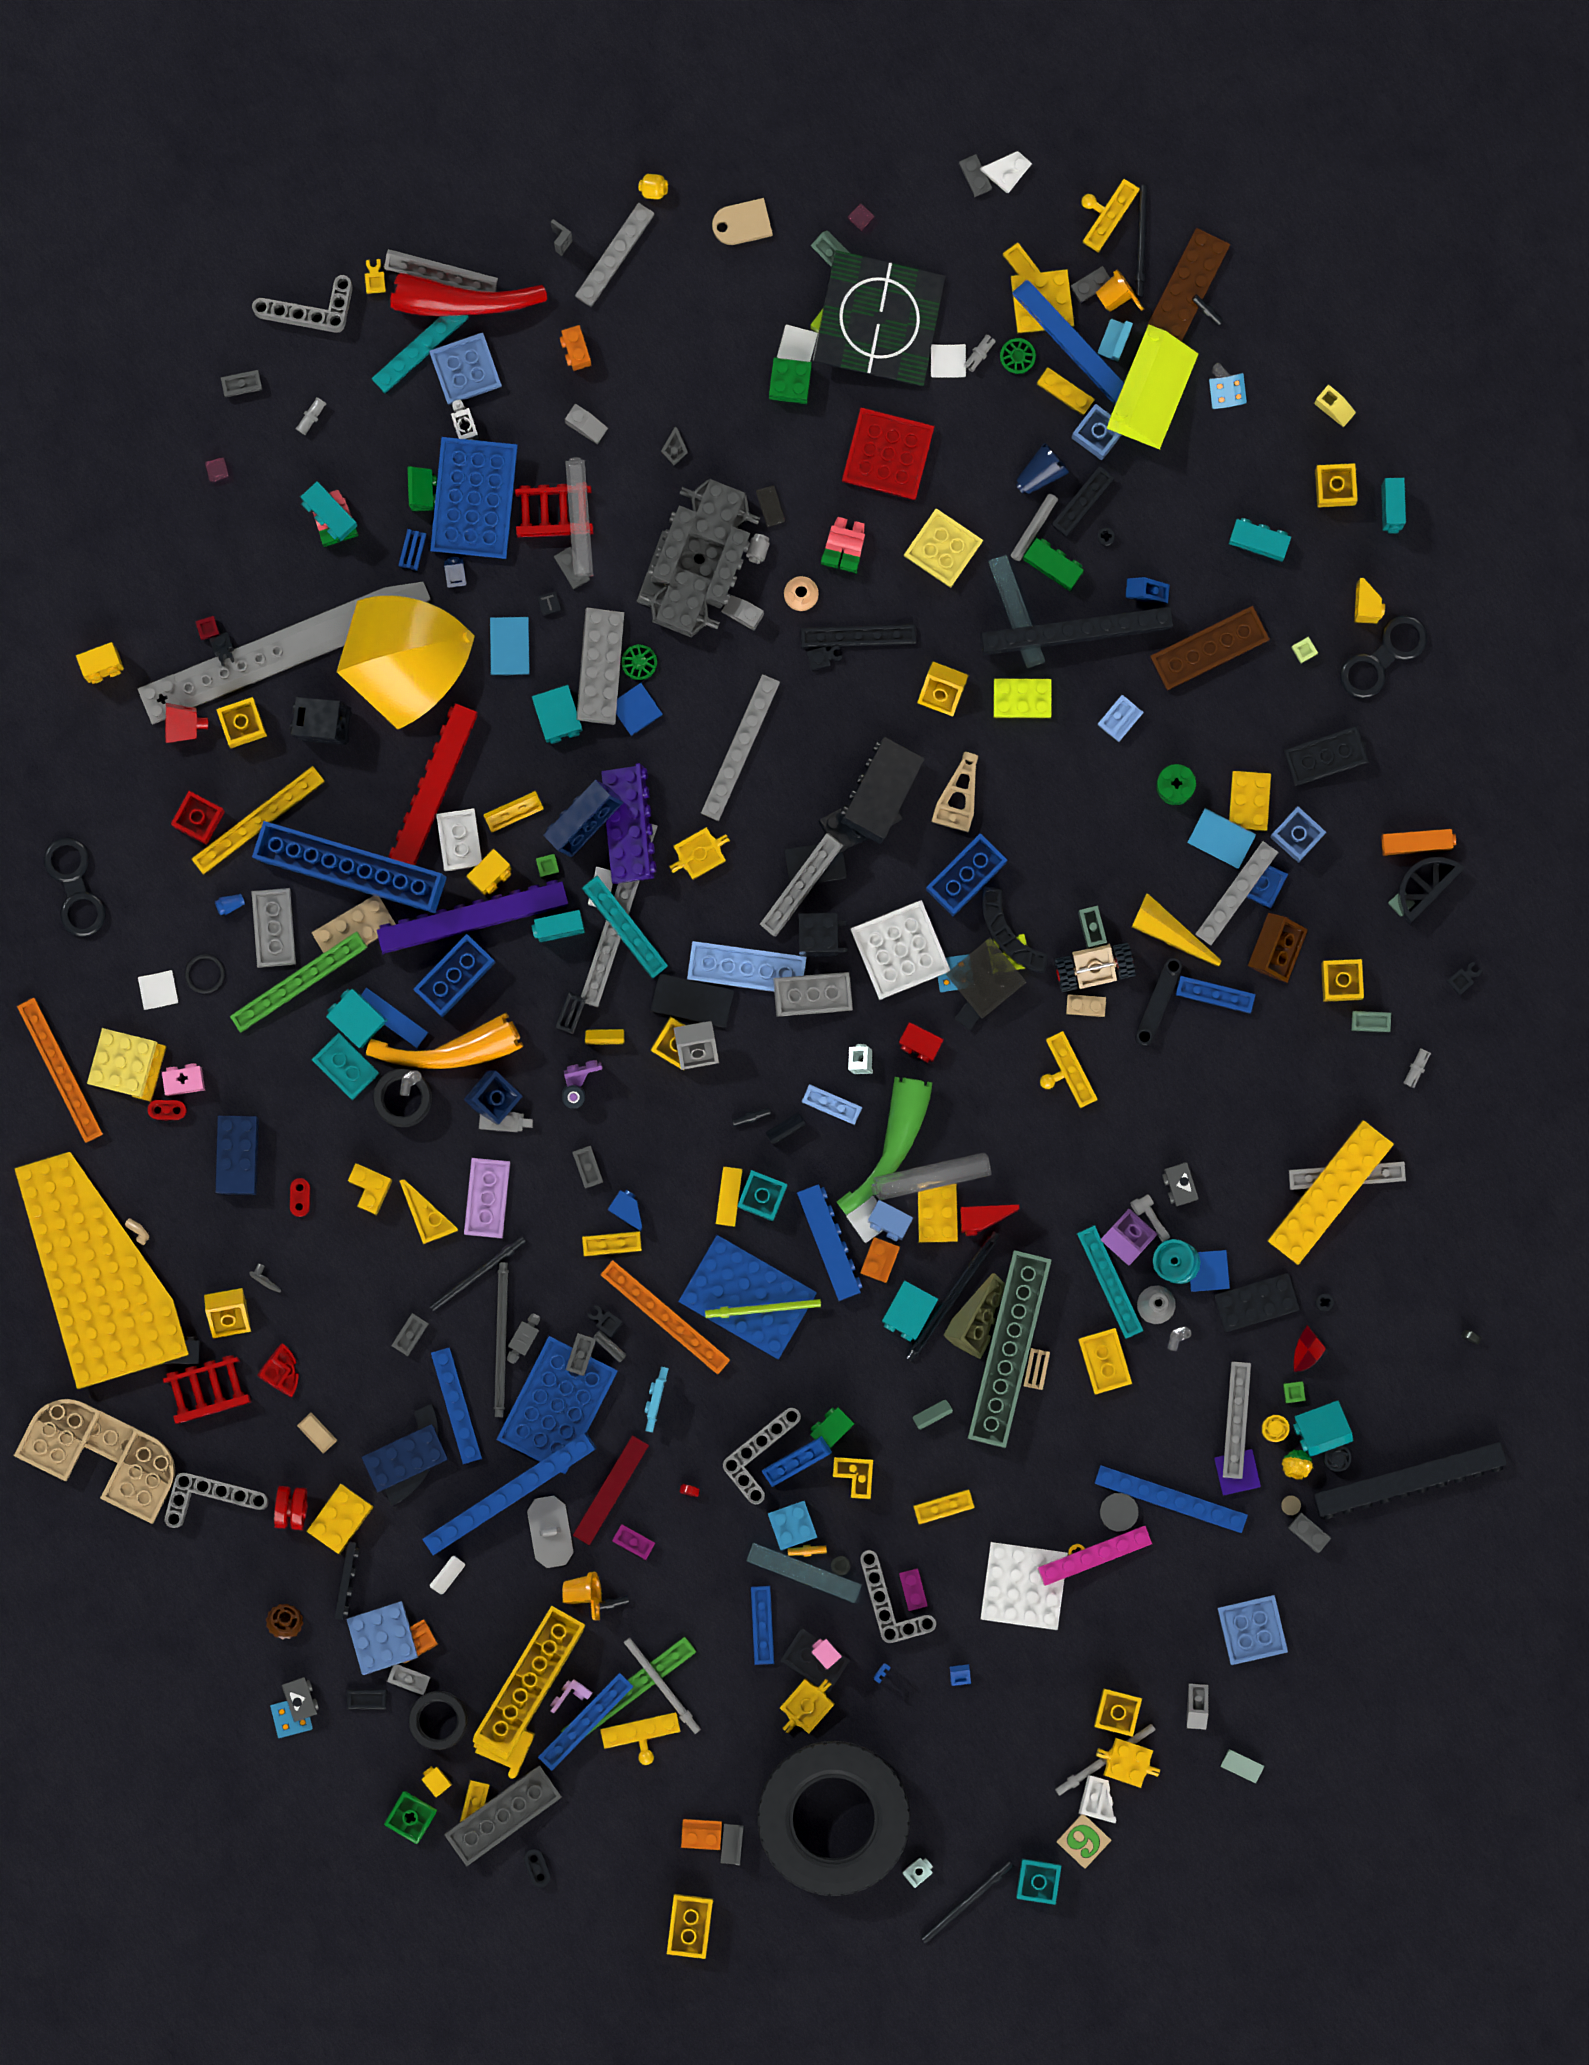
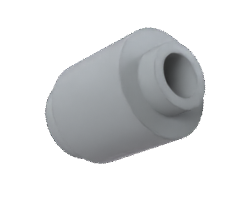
[746,534,770,564]

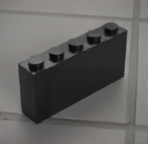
[840,737,924,844]

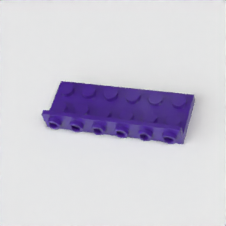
[602,763,656,884]

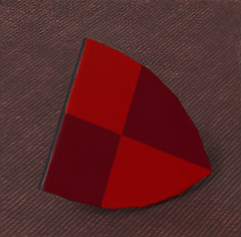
[1294,1325,1329,1372]

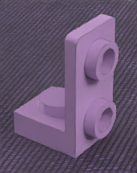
[550,1679,593,1713]

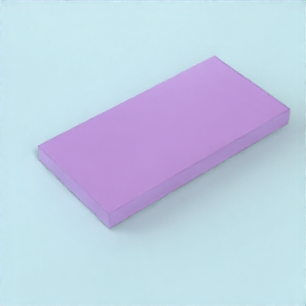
[464,1158,510,1238]

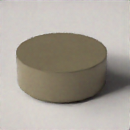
[1281,1496,1301,1515]

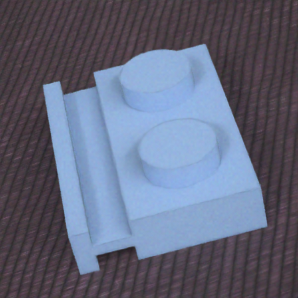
[1098,695,1143,742]

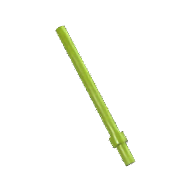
[705,1299,821,1318]

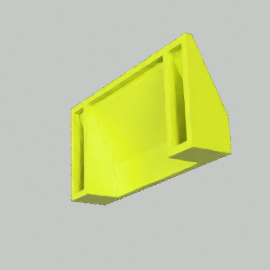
[1107,325,1198,449]

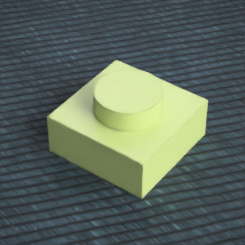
[1291,637,1318,663]

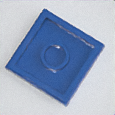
[616,683,663,736]
[1247,865,1288,909]
[1190,1250,1230,1292]

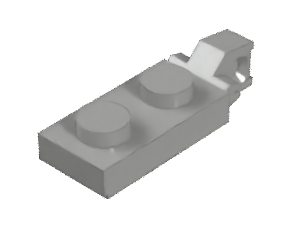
[479,1112,533,1132]

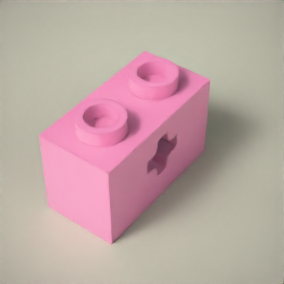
[162,1064,205,1096]
[811,1638,842,1669]

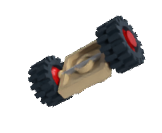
[1055,943,1135,992]

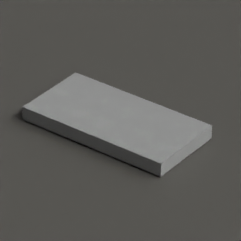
[252,888,296,968]
[773,972,853,1017]

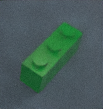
[1023,538,1084,591]

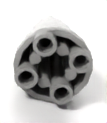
[1137,1286,1176,1324]

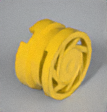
[1262,1415,1289,1442]

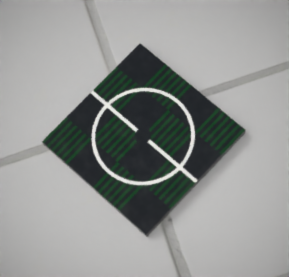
[813,250,945,387]

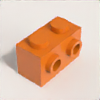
[559,325,592,371]

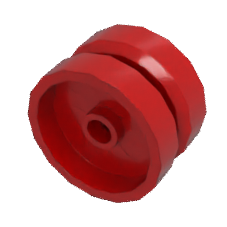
[274,1486,307,1530]

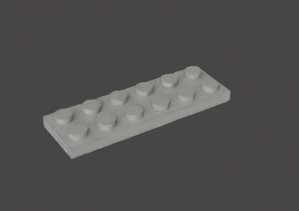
[576,608,624,725]

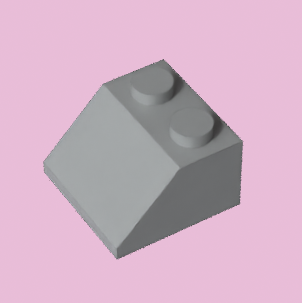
[674,1021,719,1070]

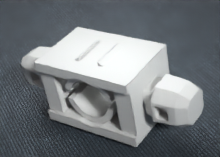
[451,400,479,440]

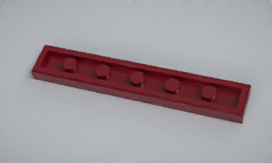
[573,1435,649,1545]

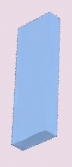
[802,1084,862,1125]

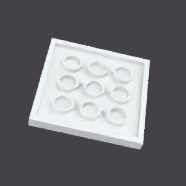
[851,900,950,1000]
[981,1542,1068,1630]

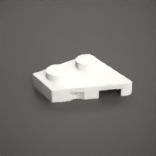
[980,151,1032,193]
[1079,1775,1116,1823]

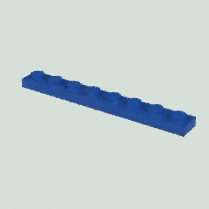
[1094,1465,1248,1533]

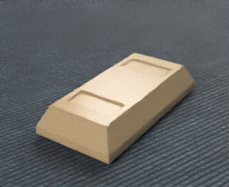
[297,1413,337,1454]

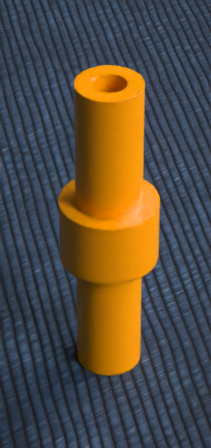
[788,1545,827,1557]

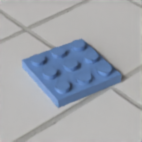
[429,333,502,405]
[1217,1595,1288,1665]
[347,1601,418,1675]

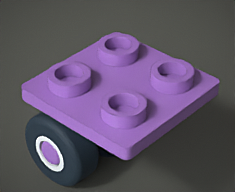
[562,1060,602,1109]

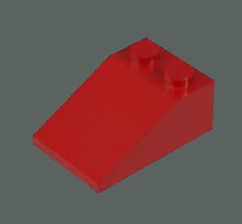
[960,1205,1019,1236]

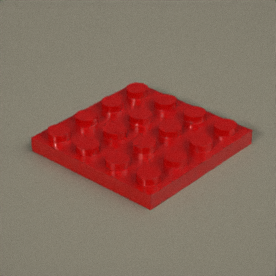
[842,408,934,500]

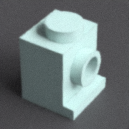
[849,1044,873,1074]
[902,1857,933,1888]

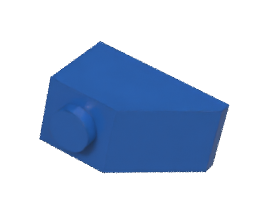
[1126,577,1170,604]
[608,1190,643,1232]

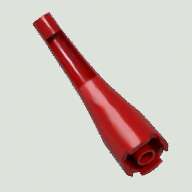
[391,273,547,316]

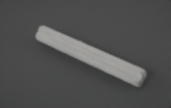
[1011,494,1058,561]

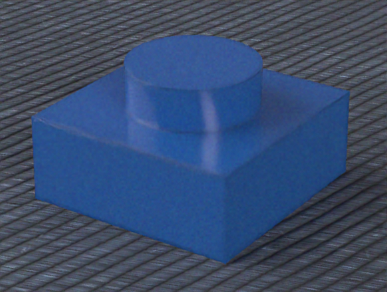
[950,1665,971,1686]

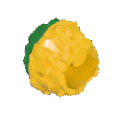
[1282,1450,1313,1479]

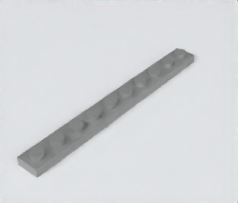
[581,823,658,1007]

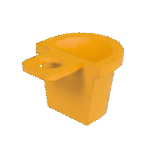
[1096,269,1144,312]
[563,1572,602,1621]

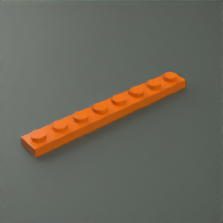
[17,998,103,1143]
[601,1260,730,1375]

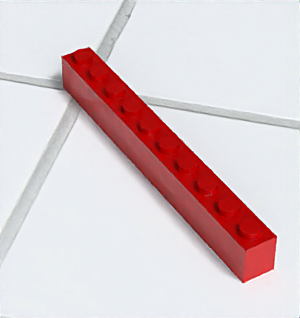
[388,703,478,865]

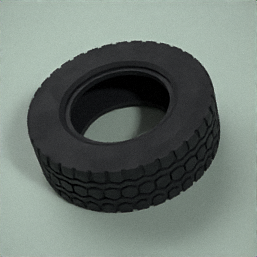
[757,1741,910,1896]

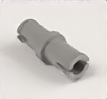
[964,335,996,372]
[295,397,326,435]
[1403,1048,1431,1088]

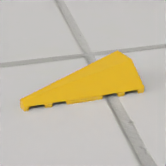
[1132,894,1221,967]

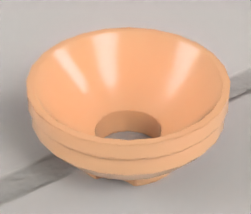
[784,576,819,611]

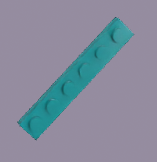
[372,315,469,393]
[582,876,668,978]
[1077,1226,1143,1339]

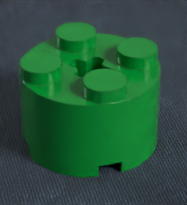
[1156,764,1196,805]

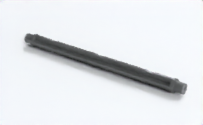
[493,1263,509,1417]

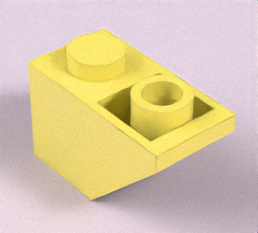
[1314,385,1356,428]

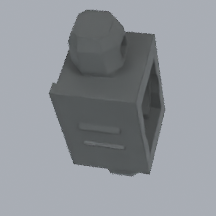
[507,1313,540,1364]

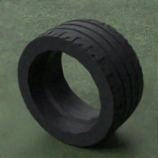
[373,1069,432,1127]
[409,1691,468,1750]

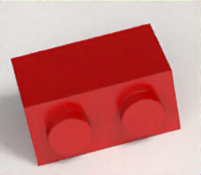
[899,1022,944,1063]

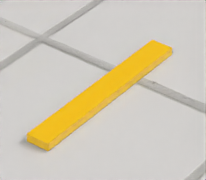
[192,766,325,875]

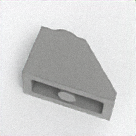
[565,404,608,444]
[721,595,764,631]
[1187,1684,1208,1730]

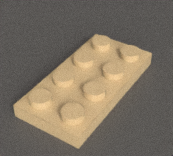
[312,895,396,953]

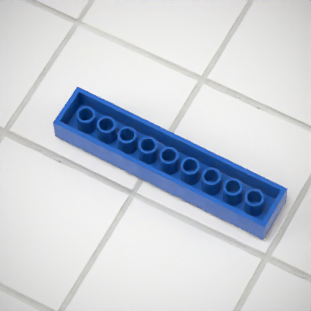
[252,821,447,913]

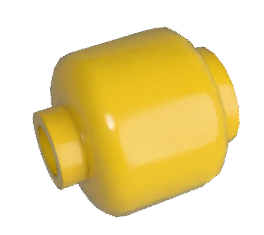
[639,174,668,199]

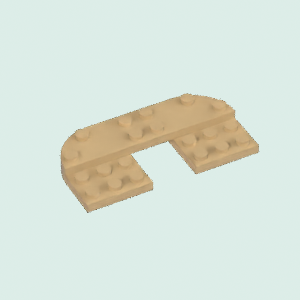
[14,1399,175,1524]

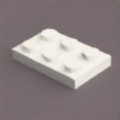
[436,809,482,871]

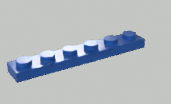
[431,1347,482,1464]
[538,1673,634,1771]

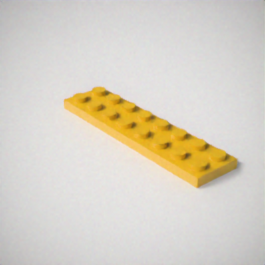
[1267,1120,1394,1265]

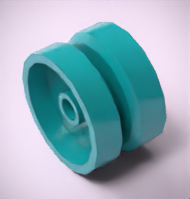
[1153,1239,1201,1284]

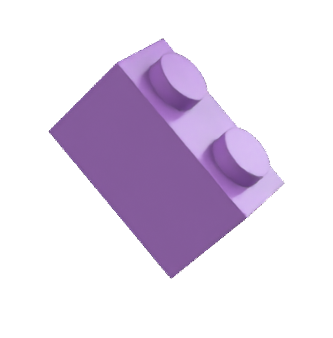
[1101,1209,1157,1265]

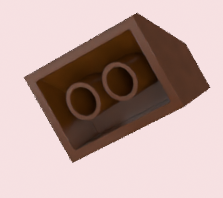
[1248,913,1308,983]

